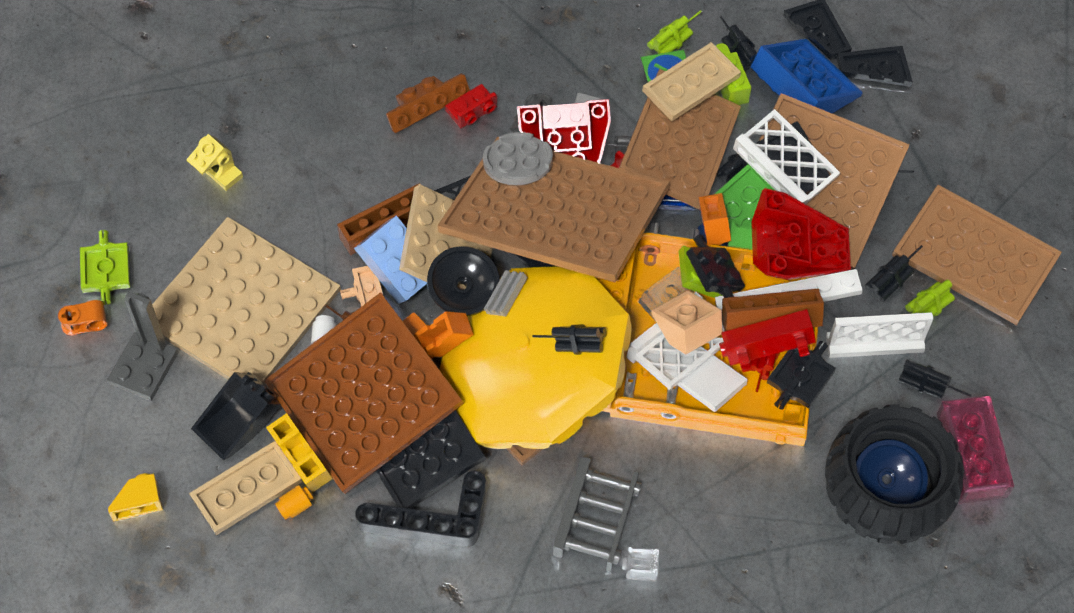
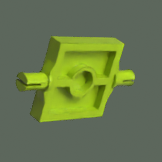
[80,230,130,305]

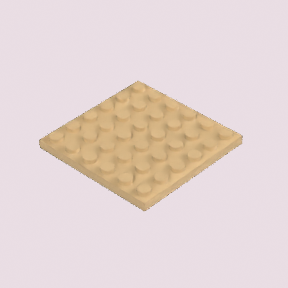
[152,217,341,385]

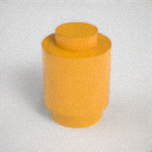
[275,485,314,520]

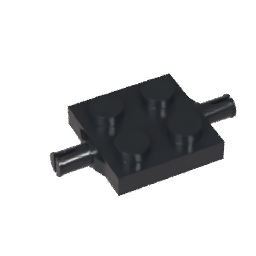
[686,235,745,298]
[767,341,836,410]

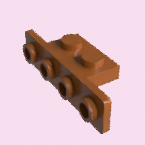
[386,73,470,133]

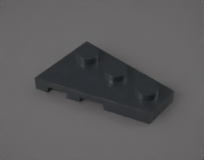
[836,46,913,87]

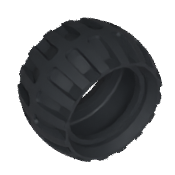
[825,404,964,544]

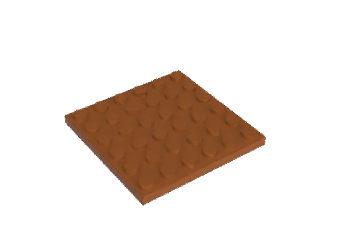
[264,292,464,494]

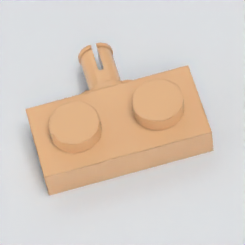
[340,266,383,307]

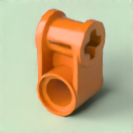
[58,300,107,336]

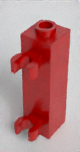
[719,309,816,373]

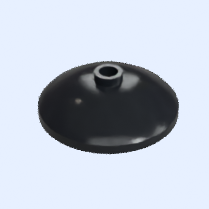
[427,246,500,316]

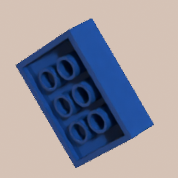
[751,39,863,113]

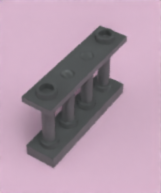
[553,456,642,572]

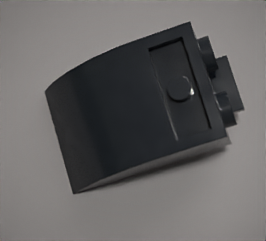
[191,372,281,460]

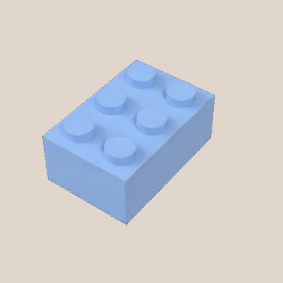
[354,216,427,304]

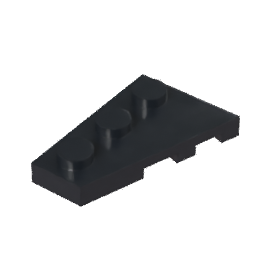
[783,0,852,60]

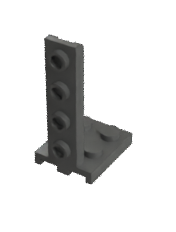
[107,291,179,401]

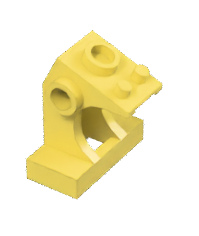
[187,134,243,191]

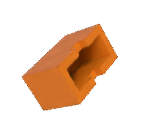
[414,311,473,357]

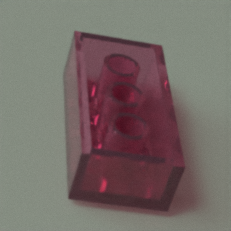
[936,396,1014,504]

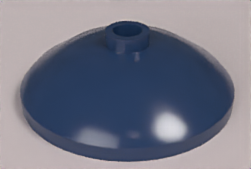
[856,440,928,504]

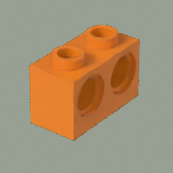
[699,193,731,245]

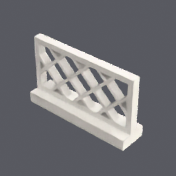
[733,109,840,204]
[626,292,725,390]
[826,313,933,358]

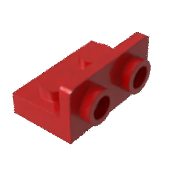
[445,84,497,129]

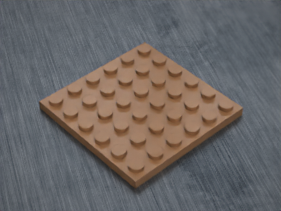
[759,93,910,270]

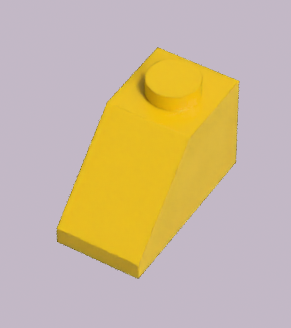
[108,473,163,522]

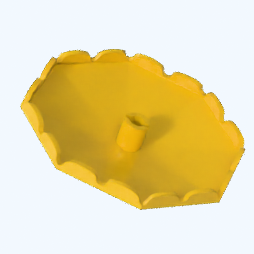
[439,266,632,449]

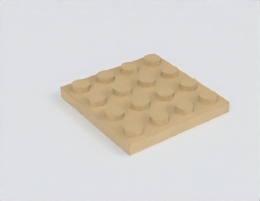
[399,184,492,290]

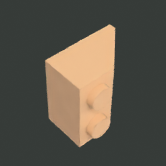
[652,291,722,354]

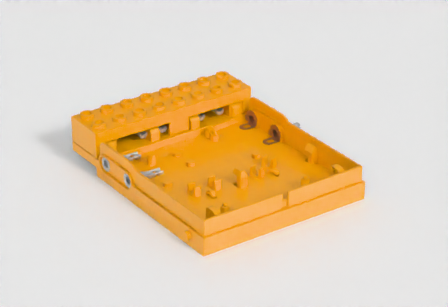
[595,222,818,446]

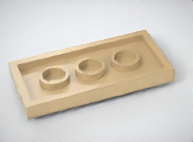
[642,42,741,121]
[189,441,302,535]

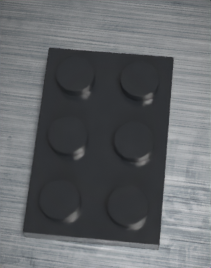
[757,121,830,194]

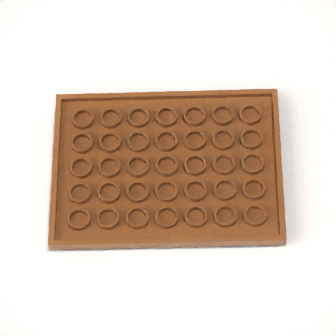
[437,136,669,282]

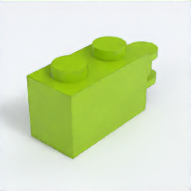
[716,43,751,105]

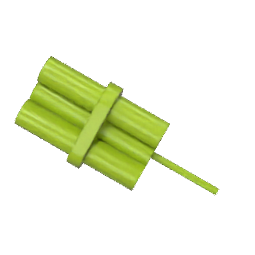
[647,10,702,54]
[905,279,955,316]

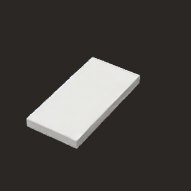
[645,340,747,412]

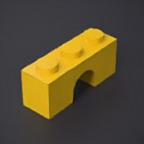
[266,413,332,493]

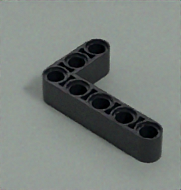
[355,470,486,547]

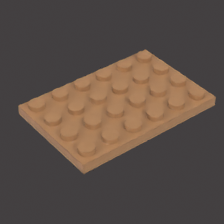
[619,69,741,210]
[892,185,1062,325]

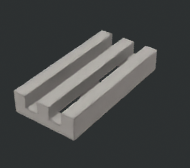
[484,270,528,317]

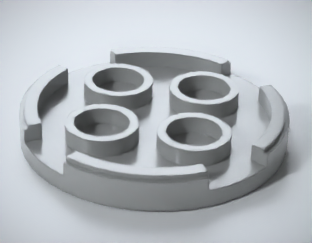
[483,132,553,185]

